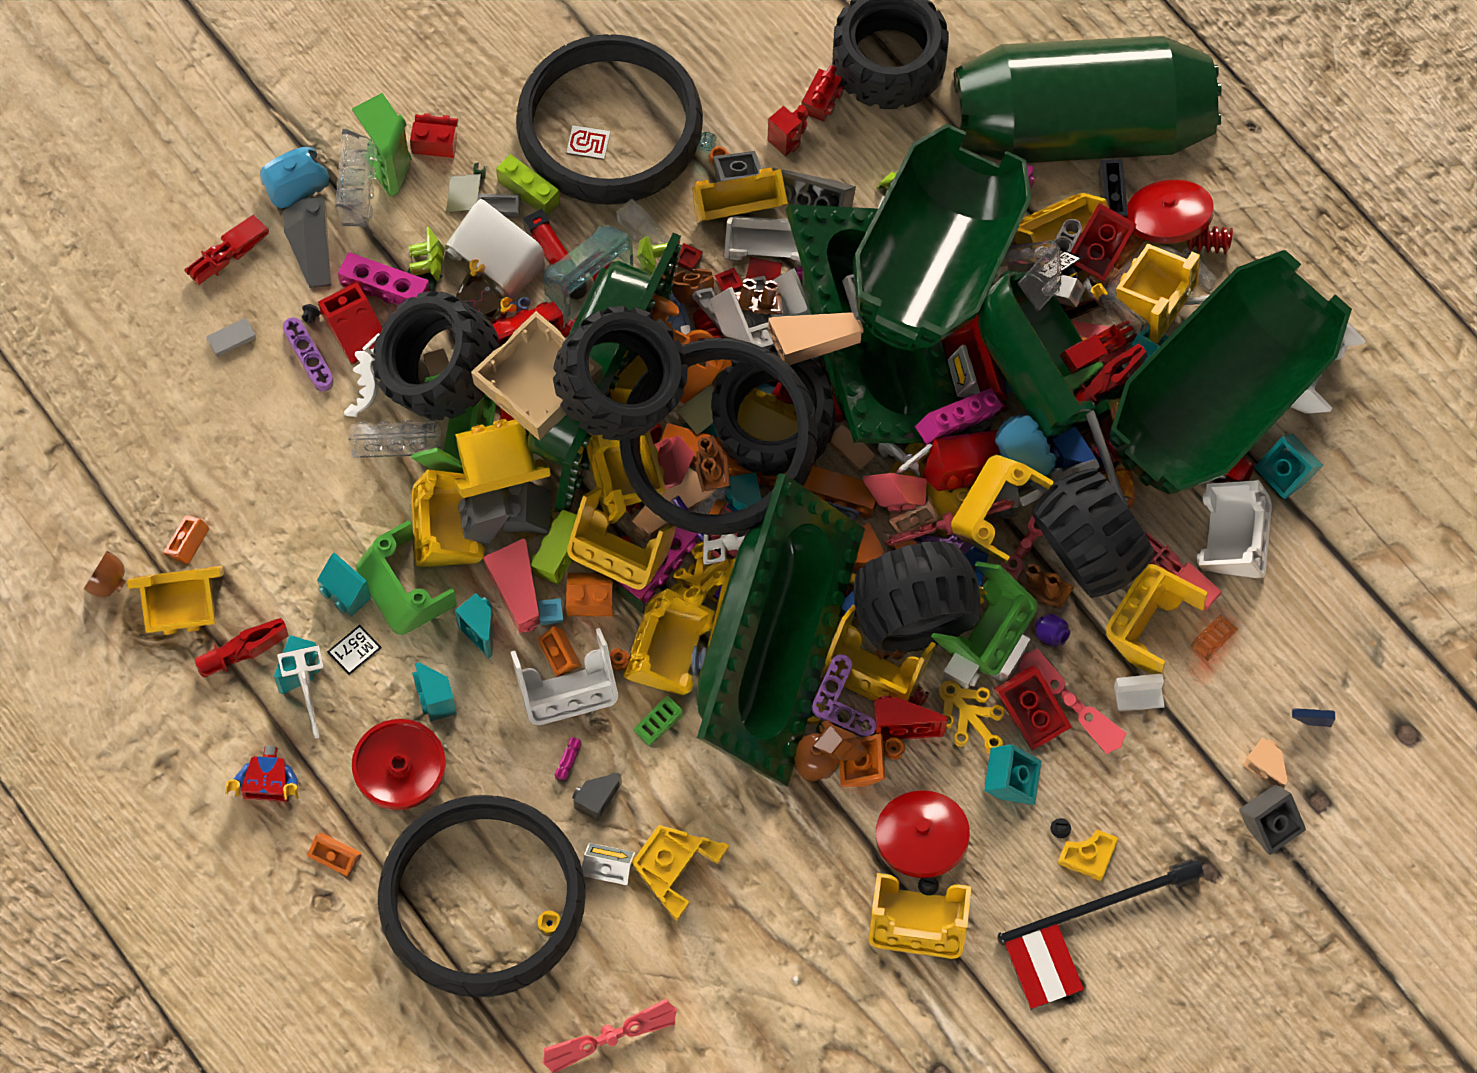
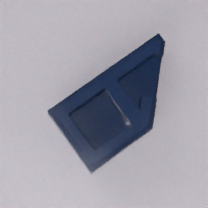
[1292,708,1335,727]

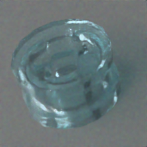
[697,132,717,151]

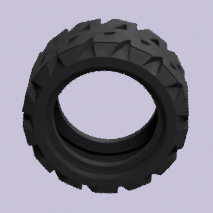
[832,0,949,109]
[373,291,500,421]
[553,306,687,441]
[711,346,836,476]

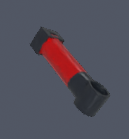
[523,209,594,299]

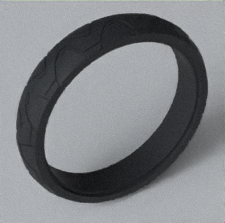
[516,34,703,205]
[620,338,818,535]
[378,795,586,997]

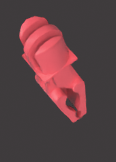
[1146,532,1221,611]

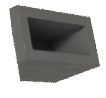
[572,773,622,821]

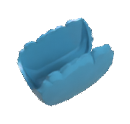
[260,147,330,209]
[995,414,1056,482]

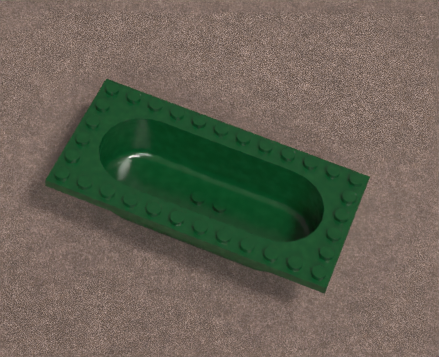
[785,205,970,443]
[526,232,683,513]
[696,474,865,787]

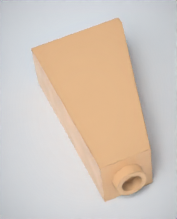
[768,313,864,365]
[632,468,717,542]

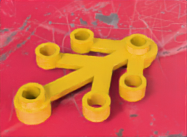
[671,542,730,607]
[939,680,1004,754]

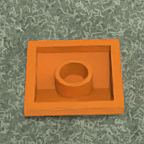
[839,733,885,787]

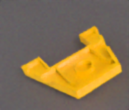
[632,825,730,921]

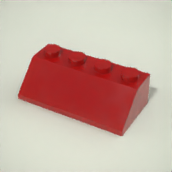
[493,301,564,347]
[922,430,1001,491]

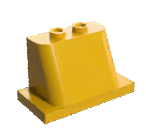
[1116,244,1200,344]
[454,419,551,498]
[586,430,666,524]
[127,565,224,635]

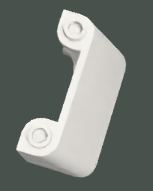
[445,199,545,299]
[1197,480,1272,578]

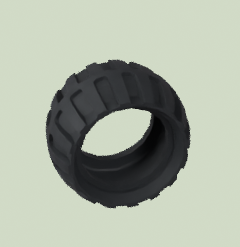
[1032,468,1155,598]
[854,541,980,653]

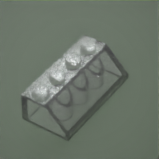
[335,129,377,227]
[348,419,442,458]

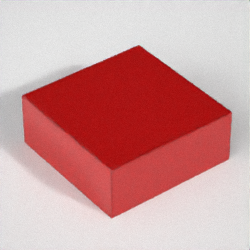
[677,243,703,273]
[714,268,743,293]

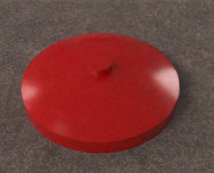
[1127,179,1214,244]
[352,719,446,810]
[876,790,970,878]

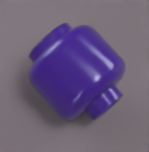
[1035,613,1070,647]

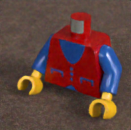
[225,746,299,802]

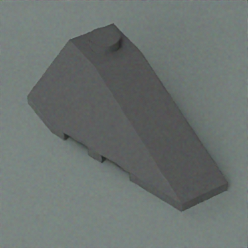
[769,167,856,207]
[283,197,331,288]

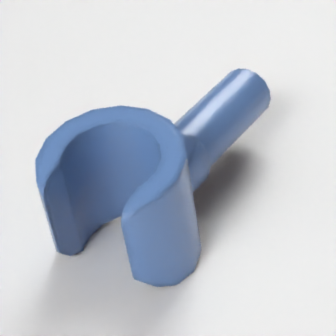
[509,297,530,312]

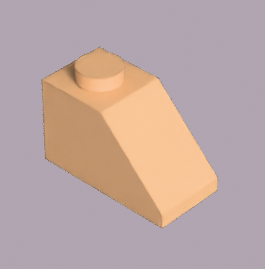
[1243,737,1288,789]

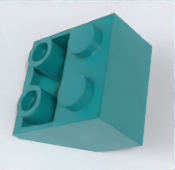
[412,662,457,722]

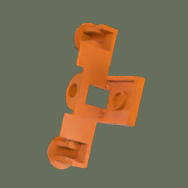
[651,295,757,404]

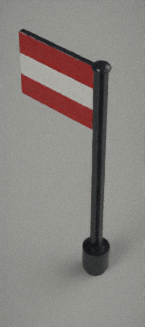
[997,859,1204,1010]

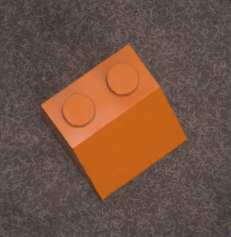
[566,573,613,616]

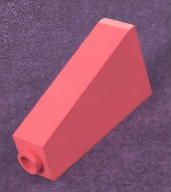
[483,538,540,633]

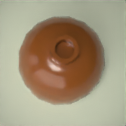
[672,269,714,308]
[84,551,126,597]
[794,733,839,781]

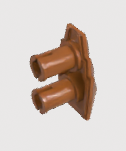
[735,279,783,315]
[695,436,730,492]
[1017,563,1074,609]
[813,721,867,762]

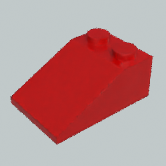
[1071,203,1137,282]
[993,665,1072,751]
[872,696,947,741]

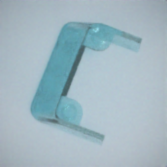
[543,225,633,317]

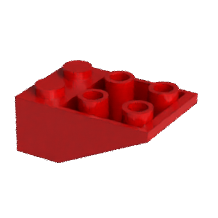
[318,282,382,365]

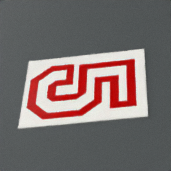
[566,125,610,159]

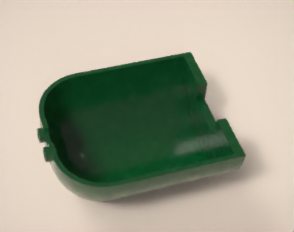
[978,270,1120,444]

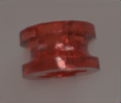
[908,686,930,706]

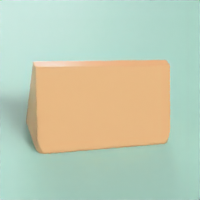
[889,495,940,534]

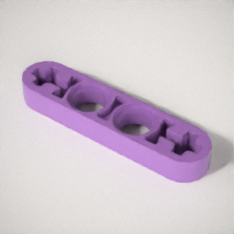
[283,317,334,391]

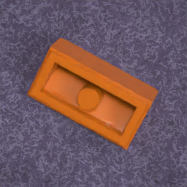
[163,516,209,564]
[537,626,581,677]
[307,833,361,877]

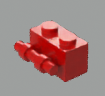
[801,65,844,122]
[767,105,808,157]
[410,113,458,158]

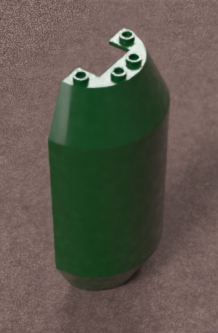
[953,36,1222,163]
[853,123,1031,350]
[1109,250,1352,495]

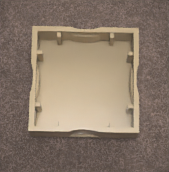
[471,311,603,441]

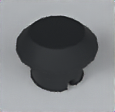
[302,304,321,323]
[1050,818,1071,839]
[918,877,939,896]

